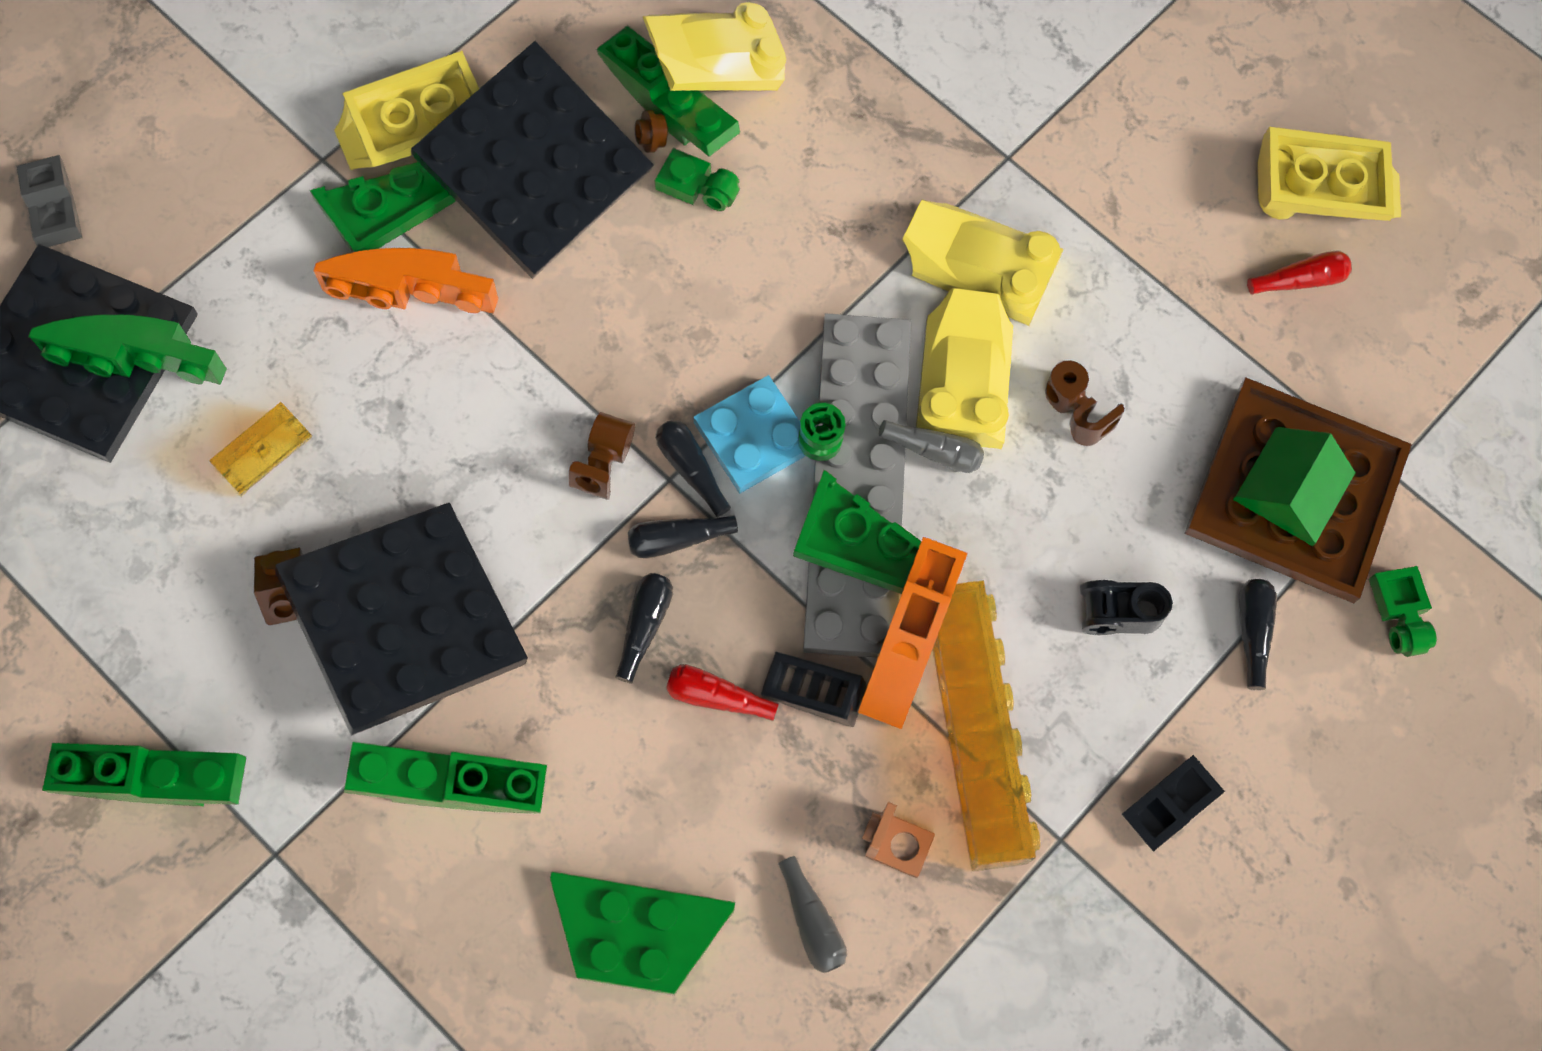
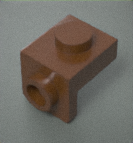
[254,547,303,625]

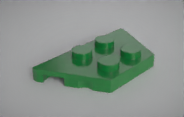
[550,872,736,995]

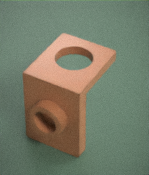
[862,802,935,878]

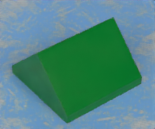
[1233,427,1356,546]

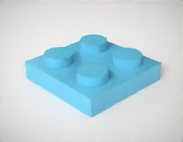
[694,375,806,494]

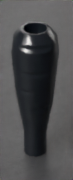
[655,420,731,517]
[628,515,738,559]
[615,573,673,683]
[1239,579,1277,690]

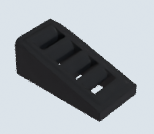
[761,652,867,727]

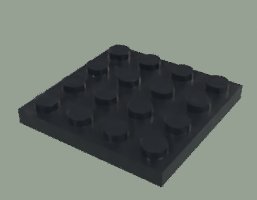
[410,41,654,279]
[0,244,198,463]
[275,502,528,736]

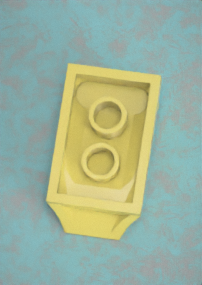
[642,2,786,91]
[334,51,479,170]
[1258,127,1401,221]
[902,199,1064,326]
[916,288,1013,449]

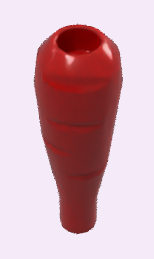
[1247,251,1352,295]
[666,664,779,721]

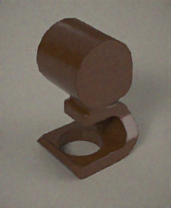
[1045,360,1125,446]
[569,412,635,500]

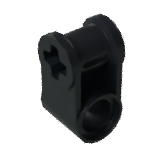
[1080,580,1173,635]

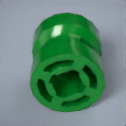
[798,403,846,461]

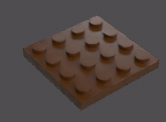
[1184,377,1412,604]

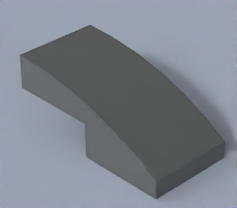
[17,155,82,247]

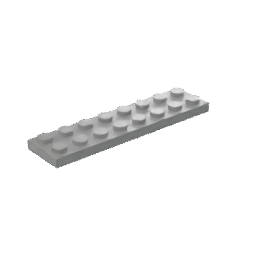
[803,313,911,658]

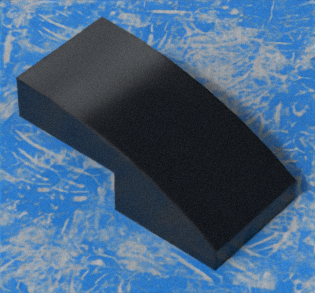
[1122,755,1225,852]

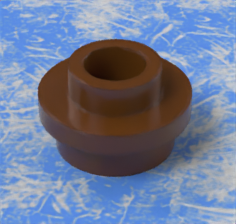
[634,110,668,153]

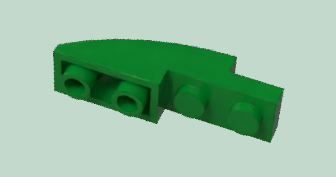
[596,25,740,157]
[29,315,227,385]
[344,742,547,814]
[42,743,247,807]

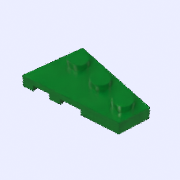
[310,162,456,253]
[793,470,921,594]

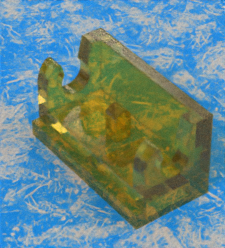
[209,402,312,497]

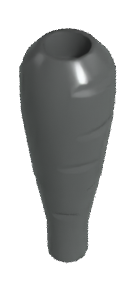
[878,420,984,473]
[778,856,847,973]

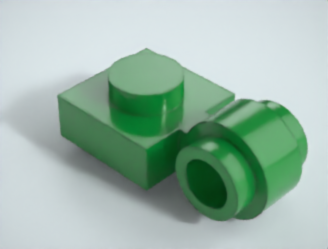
[655,148,740,211]
[1368,566,1437,657]

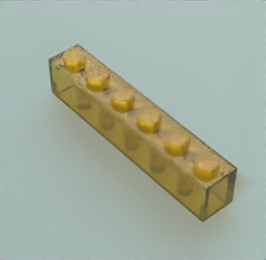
[932,580,1040,872]

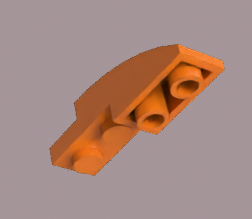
[313,248,498,314]
[858,537,968,729]

